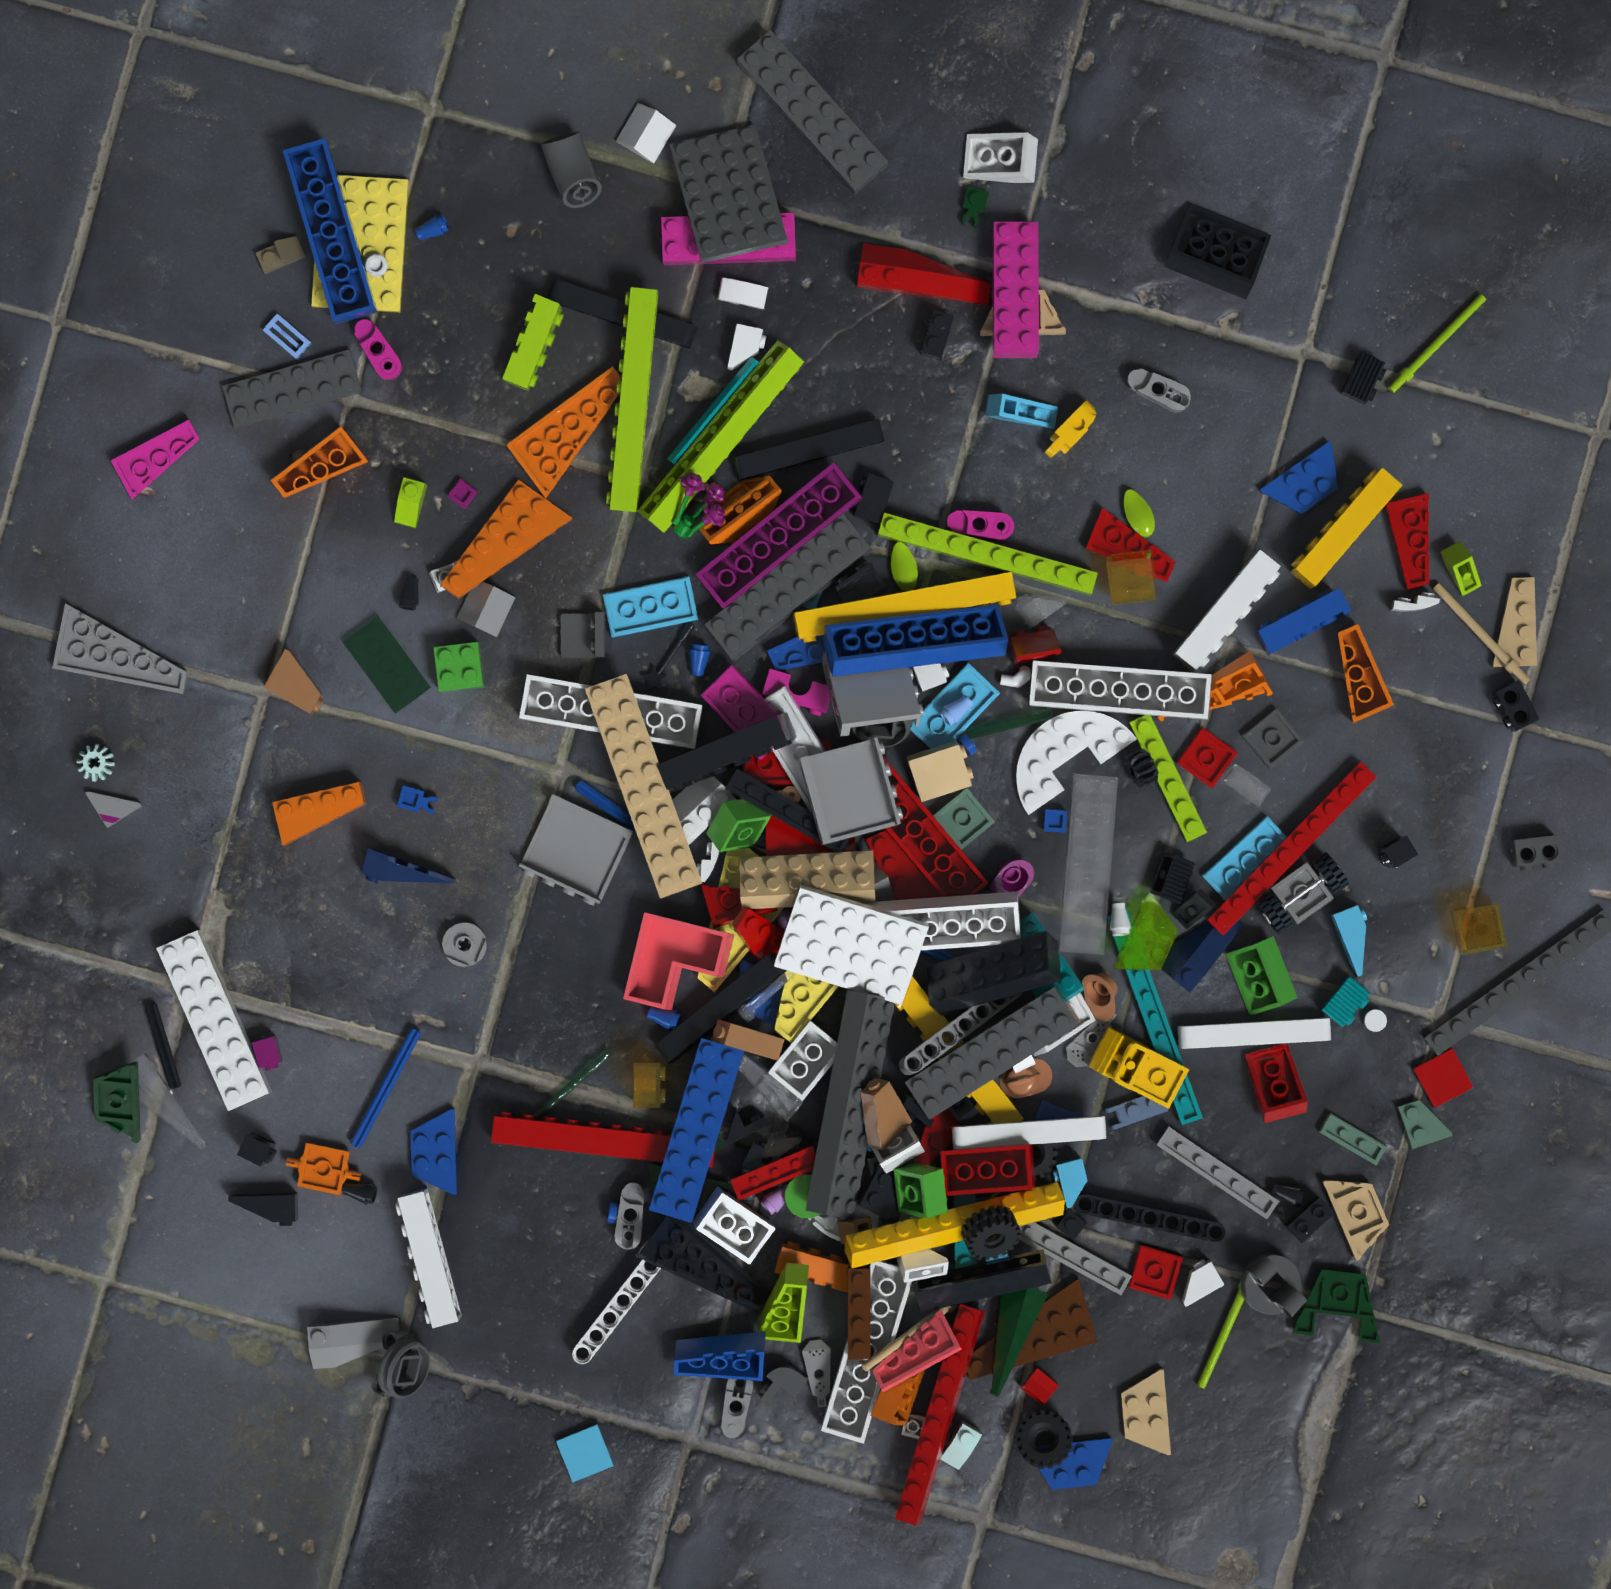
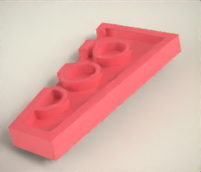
[872,1309,962,1392]

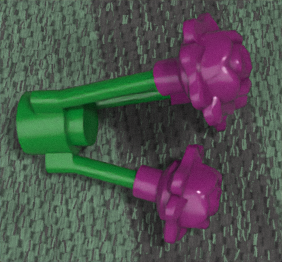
[672,472,725,538]

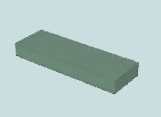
[1318,1113,1387,1166]

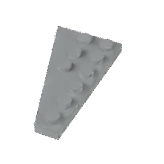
[52,603,188,694]

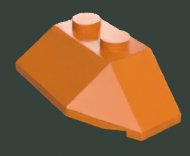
[699,475,782,544]

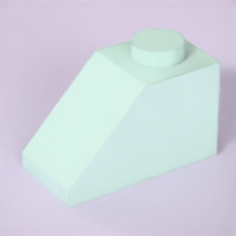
[941,1420,982,1470]

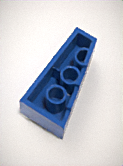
[1256,588,1352,655]
[674,1331,766,1381]

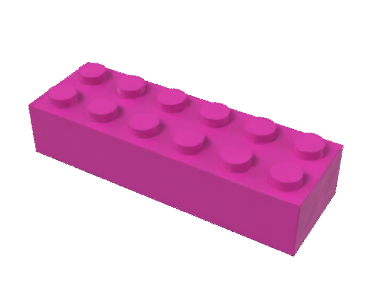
[661,213,796,265]
[992,222,1039,358]

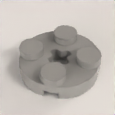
[442,922,487,967]

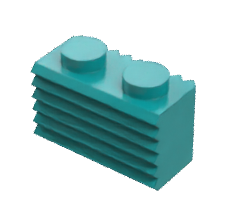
[1320,976,1370,1027]

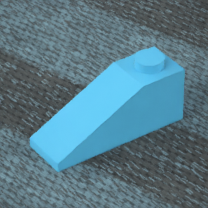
[985,394,1058,429]
[1331,905,1367,977]

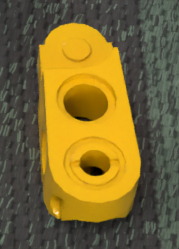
[1044,400,1096,459]

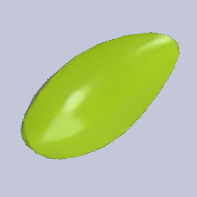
[1124,489,1155,537]
[891,542,918,592]

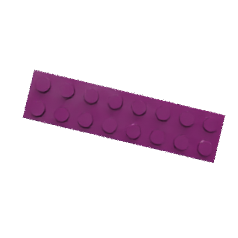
[696,462,863,609]

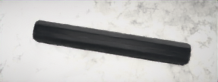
[145,1004,181,1089]

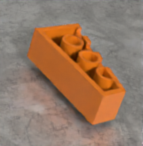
[270,426,369,498]
[1337,624,1394,723]
[272,782,367,846]
[775,1241,864,1293]
[870,1331,926,1425]

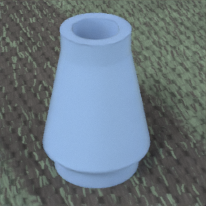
[939,695,973,726]

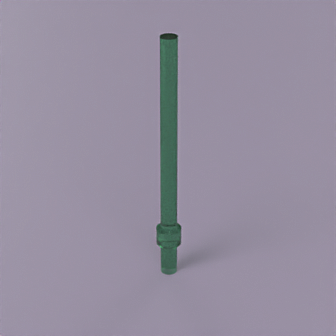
[532,1049,613,1120]

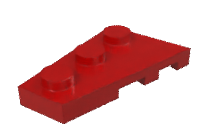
[732,906,785,963]

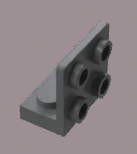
[561,612,605,658]

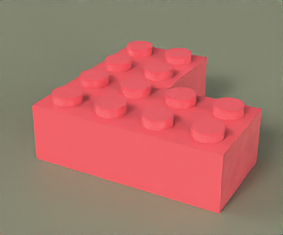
[623,912,735,1010]

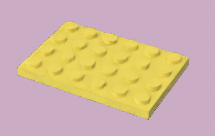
[311,175,409,313]

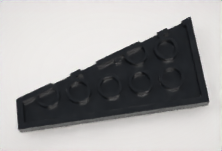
[636,1215,771,1313]

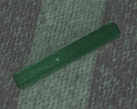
[966,708,1053,739]

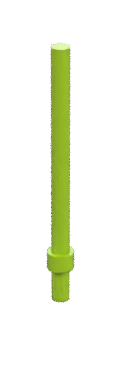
[1388,294,1486,393]
[1197,1281,1244,1389]

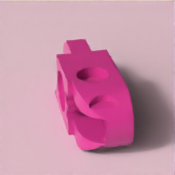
[354,319,403,380]
[947,510,1014,541]

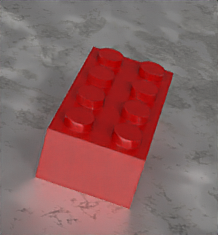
[940,1145,1035,1196]

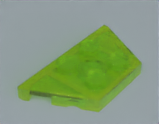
[1113,892,1178,971]

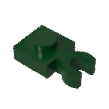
[962,186,989,228]

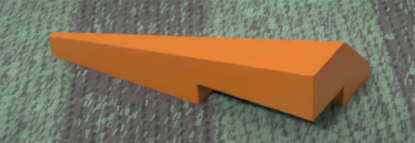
[1157,651,1273,722]

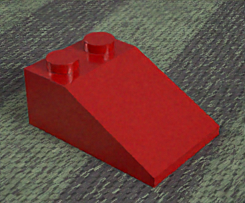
[1009,626,1062,664]
[1245,1043,1308,1123]

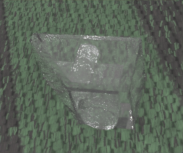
[1015,594,1067,629]
[1222,764,1271,808]

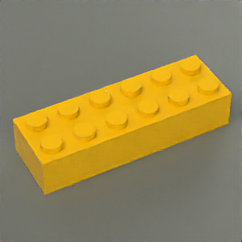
[1290,468,1402,589]

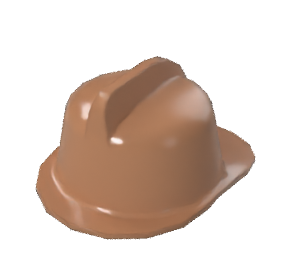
[1082,971,1118,1021]
[1000,1058,1052,1098]

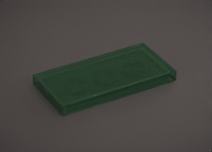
[343,616,431,714]

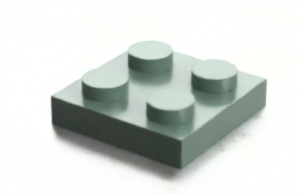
[933,788,995,850]

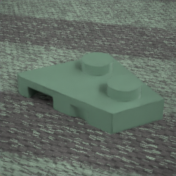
[1397,1100,1453,1149]

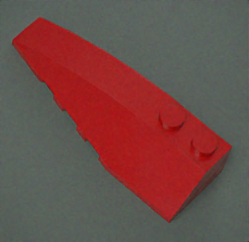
[857,244,991,306]

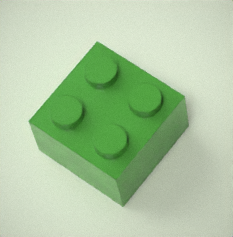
[434,642,485,692]
[706,799,771,852]
[894,1163,948,1219]

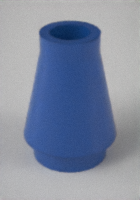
[415,214,450,241]
[689,643,711,676]
[647,1006,682,1031]

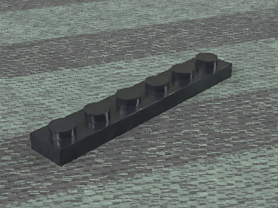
[725,769,850,853]

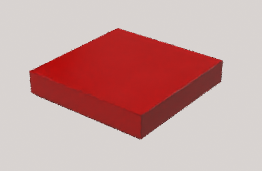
[1176,727,1238,789]
[1413,1048,1473,1108]
[1128,1244,1183,1300]

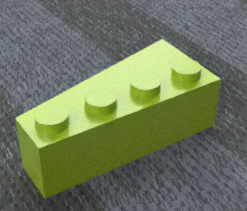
[502,294,564,391]
[757,1263,809,1343]

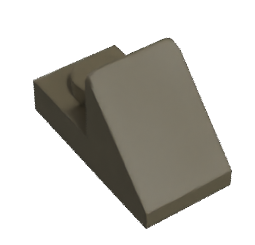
[256,236,306,274]

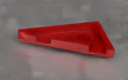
[913,1108,964,1165]

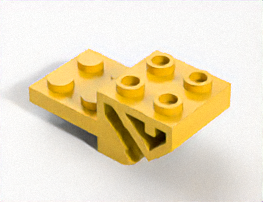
[1088,1026,1189,1109]

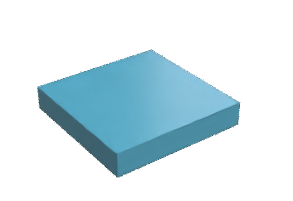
[556,1424,614,1483]

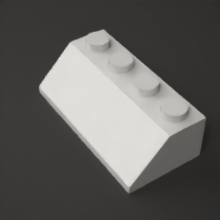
[672,776,737,845]

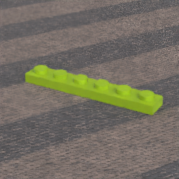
[1129,715,1207,842]

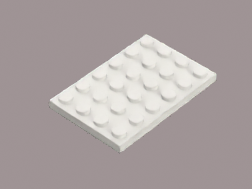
[774,885,929,1005]

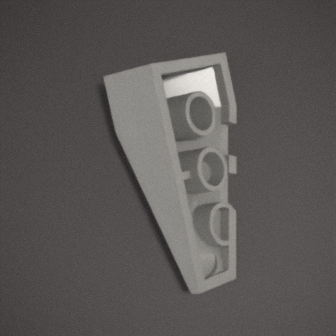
[307,1317,400,1369]

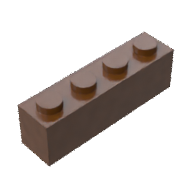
[848,1266,871,1359]

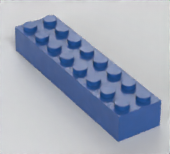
[283,138,378,325]
[823,604,1008,677]
[649,1038,744,1223]

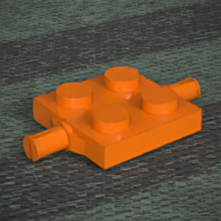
[285,1142,361,1195]

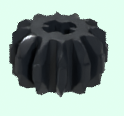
[1125,749,1158,788]

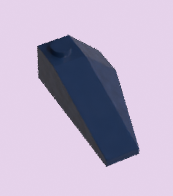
[362,848,456,884]
[1154,920,1244,993]

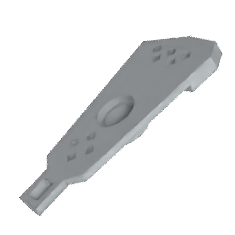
[1066,1014,1117,1067]
[802,1339,831,1407]

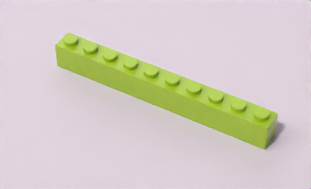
[606,287,659,512]
[638,340,804,533]
[878,513,1098,596]

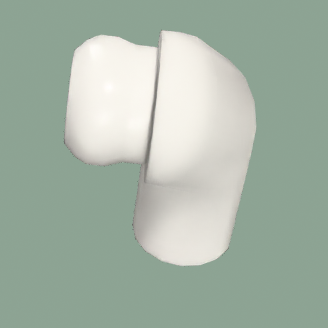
[1000,666,1032,688]

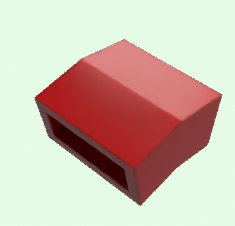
[1020,1367,1059,1405]

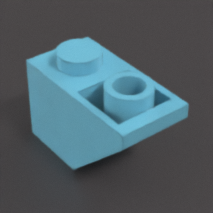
[1052,1157,1087,1208]

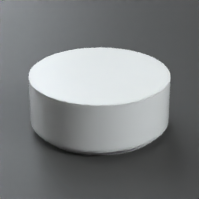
[365,254,388,277]
[1364,1009,1387,1032]

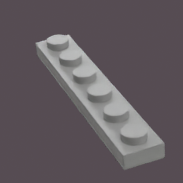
[1156,1126,1279,1219]
[1018,1222,1132,1295]

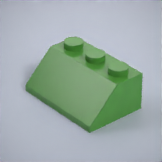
[1226,936,1298,1015]

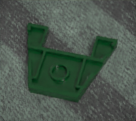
[1292,1269,1380,1343]

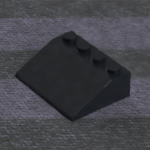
[1164,203,1272,300]

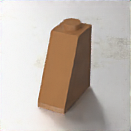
[263,649,324,715]
[712,1019,785,1061]
[861,1078,912,1151]

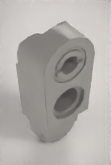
[1127,368,1191,413]
[615,1182,644,1249]
[721,1379,753,1438]

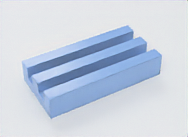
[263,314,311,359]

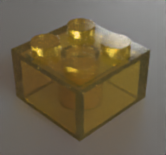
[1106,550,1158,605]
[1451,903,1507,955]
[633,1061,666,1108]

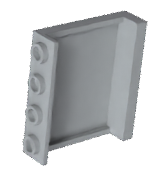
[822,651,923,737]
[798,737,903,845]
[519,794,633,906]

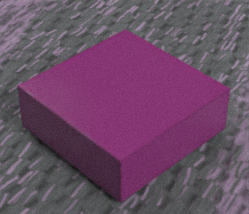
[447,478,478,510]

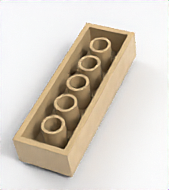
[739,851,876,909]

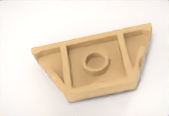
[980,290,1066,336]
[1322,1180,1389,1261]
[1121,1368,1171,1455]

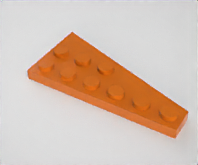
[506,366,622,498]
[440,480,572,599]

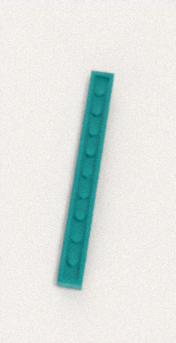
[1106,909,1203,1125]

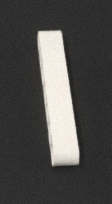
[1177,1018,1331,1049]
[952,1116,1107,1150]
[572,1260,661,1364]

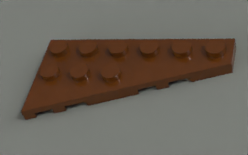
[967,1278,1097,1380]

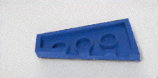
[767,635,825,671]

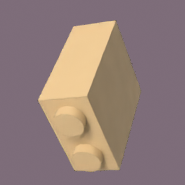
[906,740,974,802]

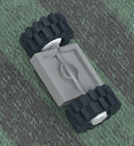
[1255,852,1349,934]

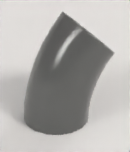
[541,131,602,208]

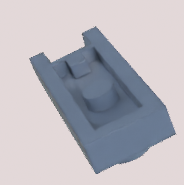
[1104,1096,1168,1130]

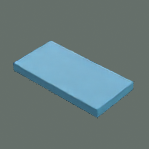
[603,576,698,638]
[910,663,1000,749]
[1202,816,1286,901]

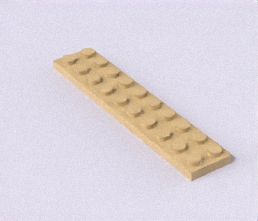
[585,674,702,899]

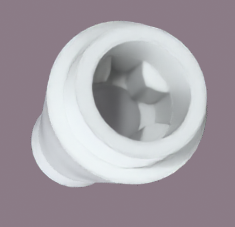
[1110,903,1132,936]

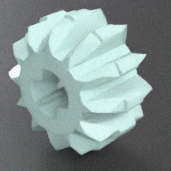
[76,744,115,782]

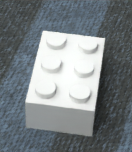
[768,1020,837,1101]
[692,1186,775,1265]

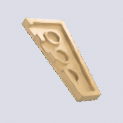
[1492,577,1537,667]

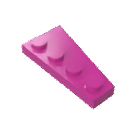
[111,419,200,499]

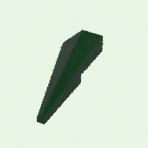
[990,1287,1048,1397]

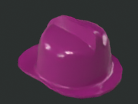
[989,859,1035,898]

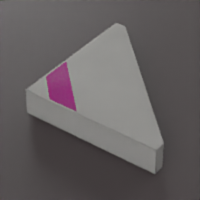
[85,792,143,828]

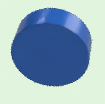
[957,734,977,756]
[606,1200,619,1224]

